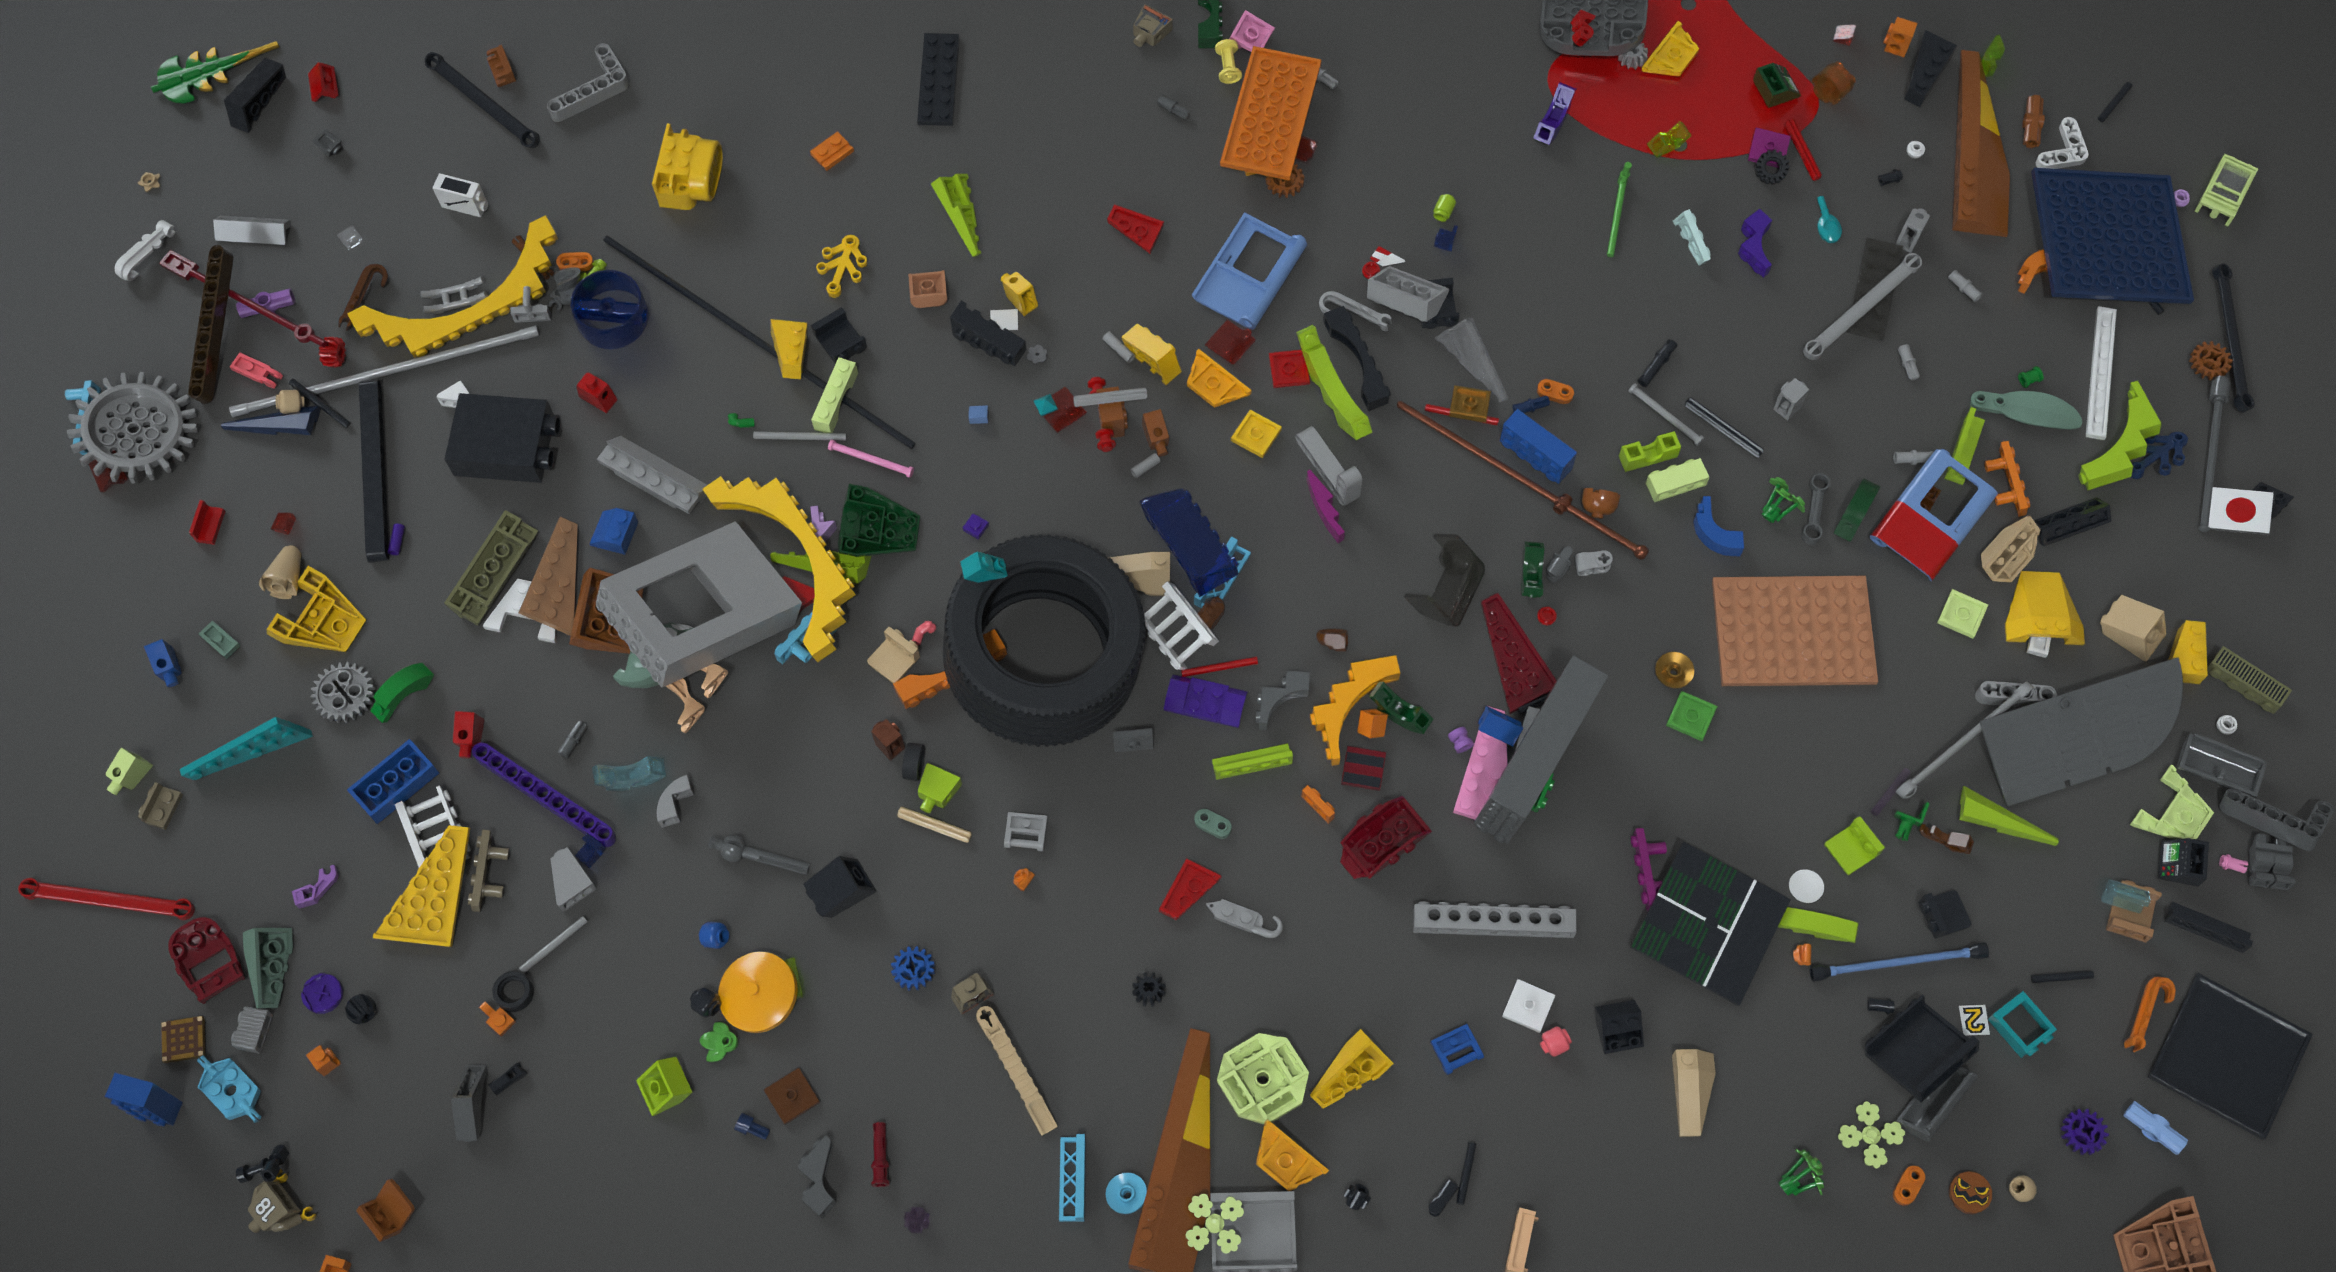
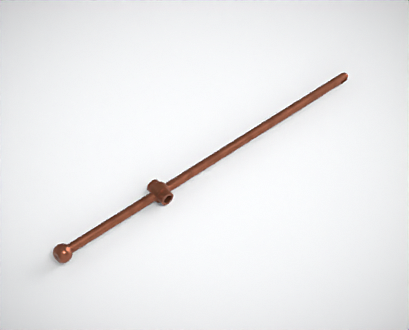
[1397,401,1649,560]

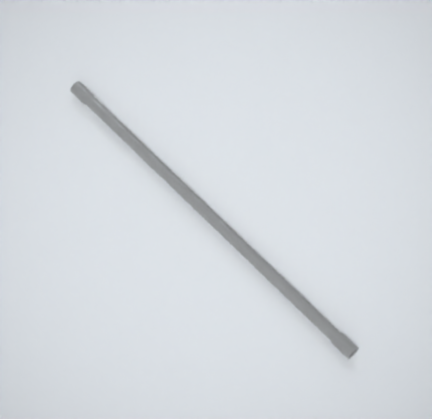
[229,325,539,417]

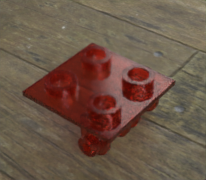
[1205,319,1256,365]
[1035,387,1087,433]

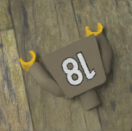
[248,1169,316,1233]

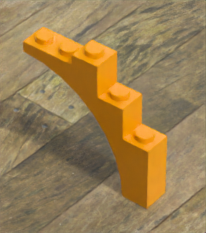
[1310,655,1400,766]

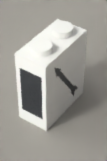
[433,173,488,217]

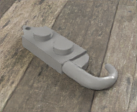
[1206,899,1283,938]

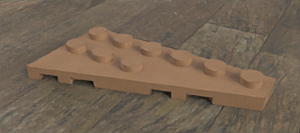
[518,517,578,636]

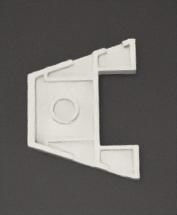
[483,579,556,643]

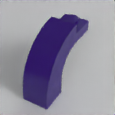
[1533,82,1576,145]

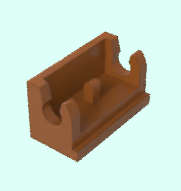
[486,44,516,87]

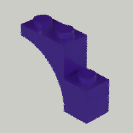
[1738,209,1772,278]

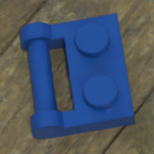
[1430,1024,1484,1075]

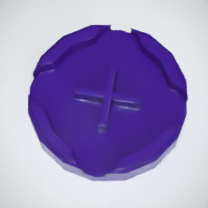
[301,973,343,1014]

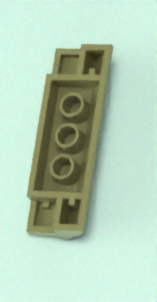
[444,510,539,626]

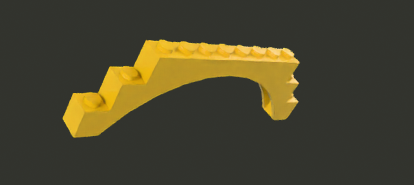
[347,215,558,358]
[703,476,856,662]

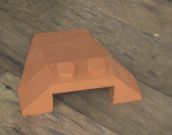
[2113,1196,2216,1272]

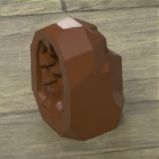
[1197,597,1225,629]
[1317,629,1348,651]

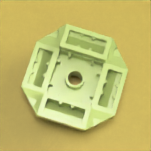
[1217,1033,1309,1125]

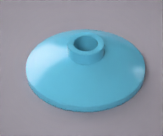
[1106,1173,1147,1214]

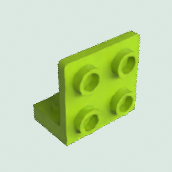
[1824,816,1885,875]

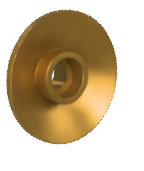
[1655,652,1694,688]

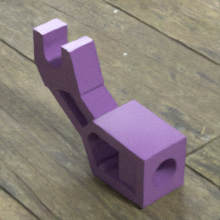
[292,865,339,909]

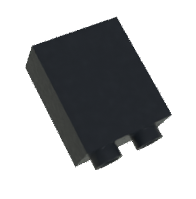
[444,393,561,483]

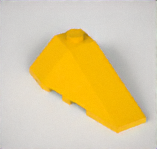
[1310,1029,1394,1109]

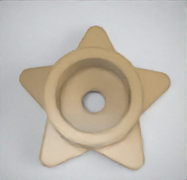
[138,172,160,192]

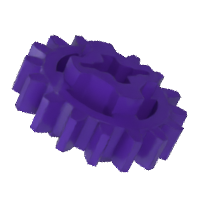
[2060,1109,2109,1155]

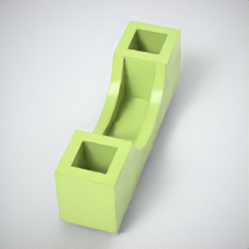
[811,358,858,433]

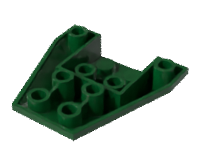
[838,484,920,557]

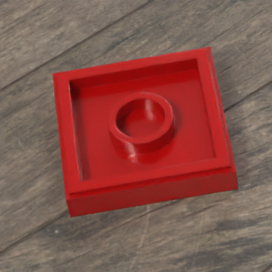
[1269,350,1310,388]

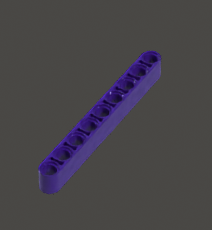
[472,743,616,847]

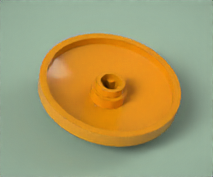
[718,952,797,1033]

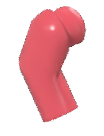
[912,621,936,645]

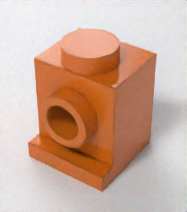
[306,1045,341,1076]

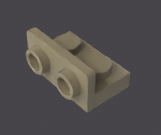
[138,782,183,830]

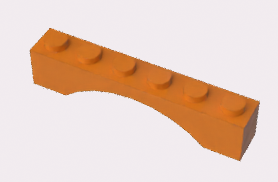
[893,629,1007,709]

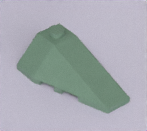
[243,928,293,1009]

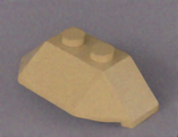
[1981,516,2040,582]

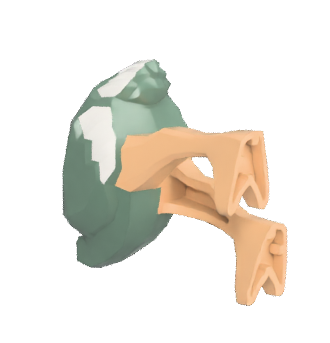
[613,623,728,733]

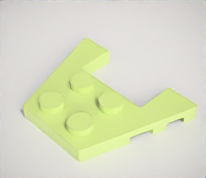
[2130,765,2214,839]

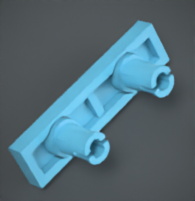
[774,612,837,665]

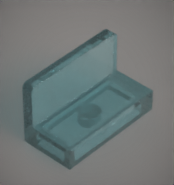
[2101,879,2151,913]

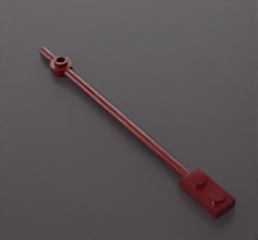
[159,250,327,348]

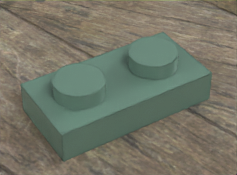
[199,621,240,660]

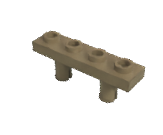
[468,830,509,912]

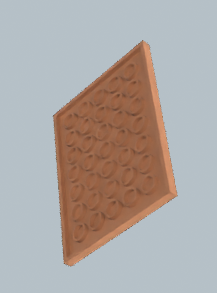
[1712,576,1878,686]

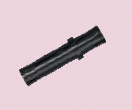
[1637,339,1678,387]

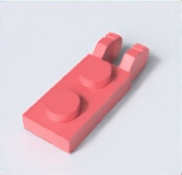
[230,353,283,389]

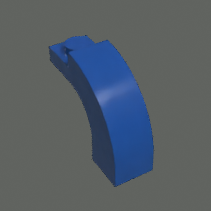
[1693,496,1744,556]

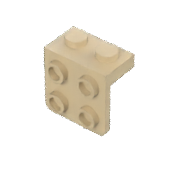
[867,627,920,683]

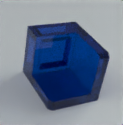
[1434,225,1458,251]
[575,833,606,868]

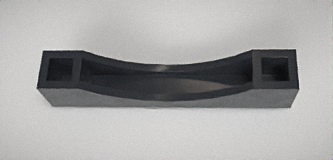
[1323,306,1391,411]

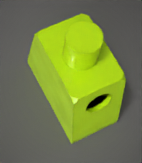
[918,763,962,813]

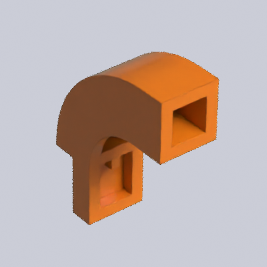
[2018,250,2048,294]

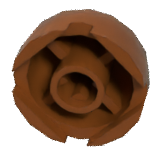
[1582,488,1621,519]

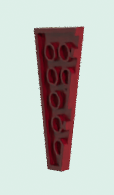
[1481,593,1557,714]

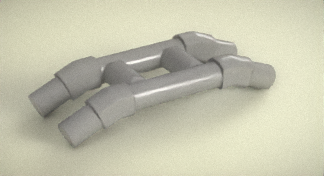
[420,276,488,314]

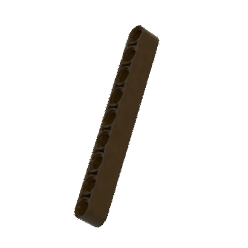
[188,245,234,404]

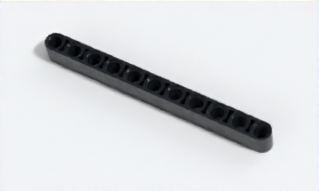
[359,379,389,563]

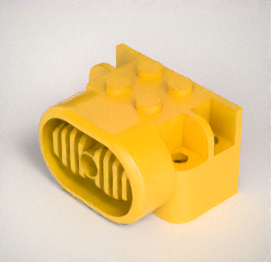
[652,123,723,210]

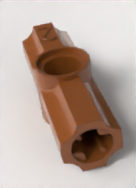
[2022,95,2045,148]

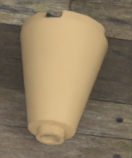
[259,545,301,599]

